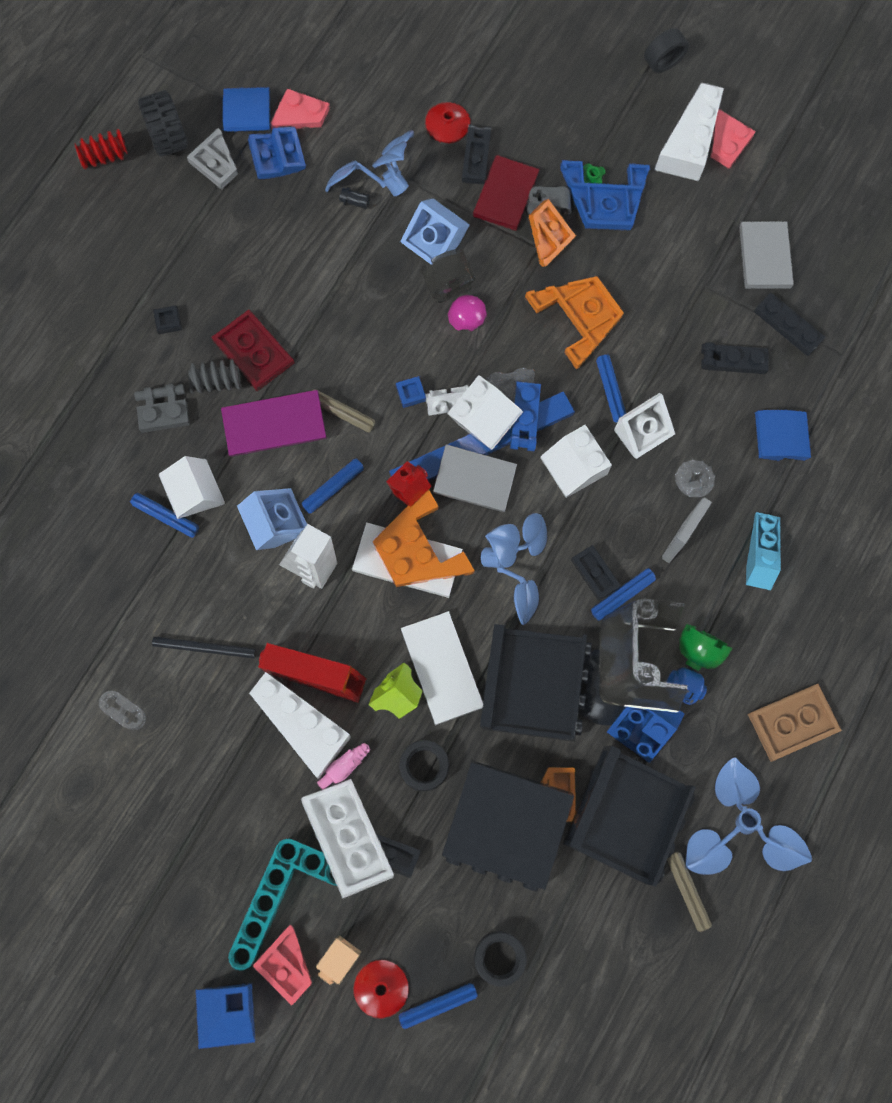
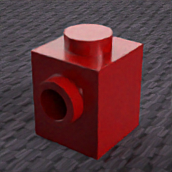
[386,461,431,507]

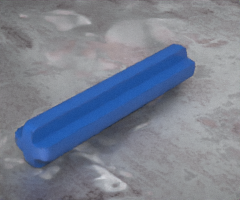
[596,354,626,423]
[302,459,364,514]
[130,493,199,538]
[591,568,656,621]
[399,983,477,1029]

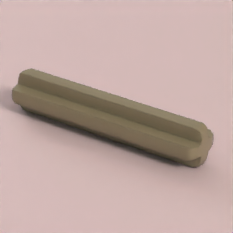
[312,389,375,432]
[667,852,712,931]

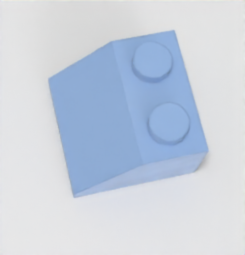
[400,199,469,268]
[237,488,307,550]

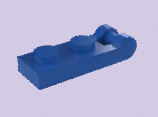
[510,382,541,451]

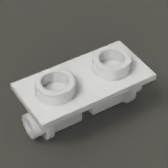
[425,385,469,416]

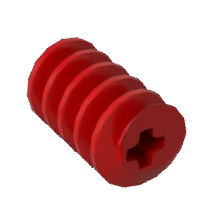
[74,129,128,169]

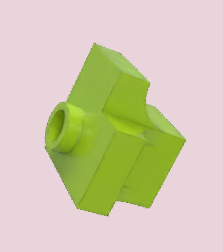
[368,663,423,719]

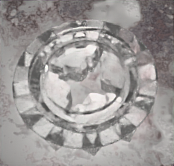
[676,459,716,498]

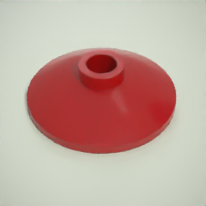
[425,102,470,143]
[354,960,408,1018]

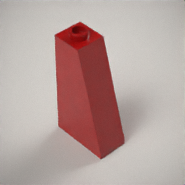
[258,643,367,703]

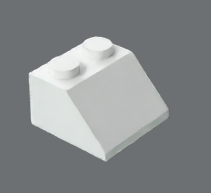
[447,375,523,450]
[540,425,612,498]

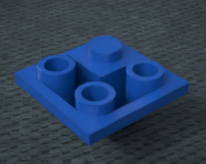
[607,695,684,763]
[196,983,255,1049]

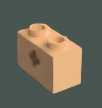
[316,935,361,985]

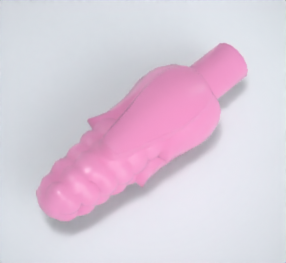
[316,743,370,790]

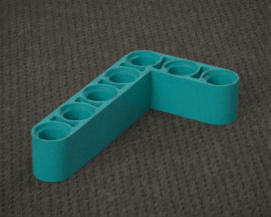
[229,839,337,970]

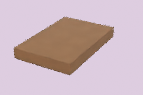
[748,684,842,762]

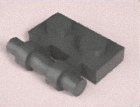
[134,383,190,433]

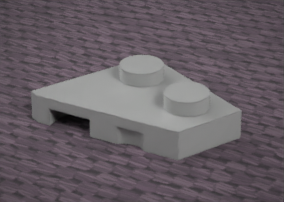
[187,128,238,189]

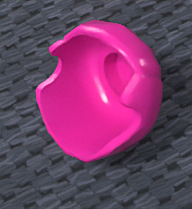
[448,295,487,331]

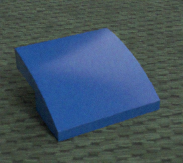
[223,87,270,131]
[248,127,306,179]
[755,410,811,461]

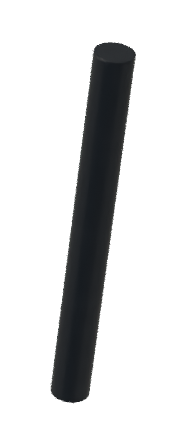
[152,636,256,659]

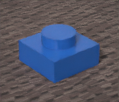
[396,376,426,408]

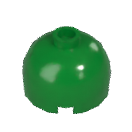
[679,623,733,671]

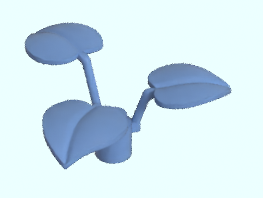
[325,130,414,197]
[481,513,547,625]
[685,758,812,875]

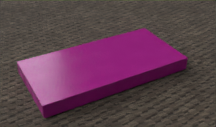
[221,390,327,457]

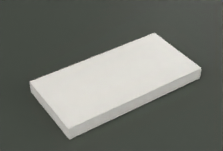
[352,523,463,598]
[401,611,483,725]
[302,779,394,898]

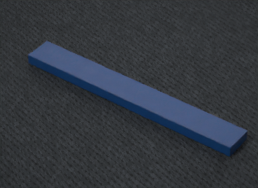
[389,391,575,481]

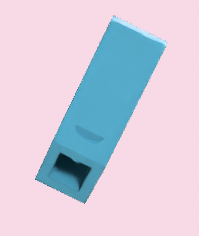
[746,512,781,590]

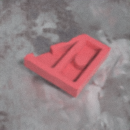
[270,89,330,130]
[710,110,755,169]
[253,925,312,1005]

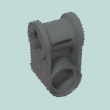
[526,186,571,218]

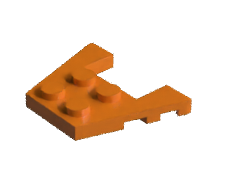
[525,276,624,369]
[372,490,475,587]

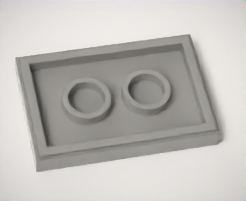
[739,222,794,289]
[433,445,517,512]
[662,497,712,563]

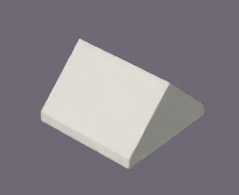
[614,393,675,459]
[159,456,225,519]

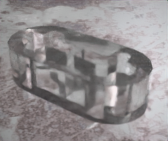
[99,691,146,730]

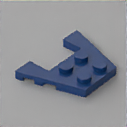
[560,160,650,230]

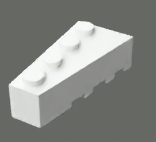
[655,83,723,181]
[279,524,337,589]
[250,672,351,780]

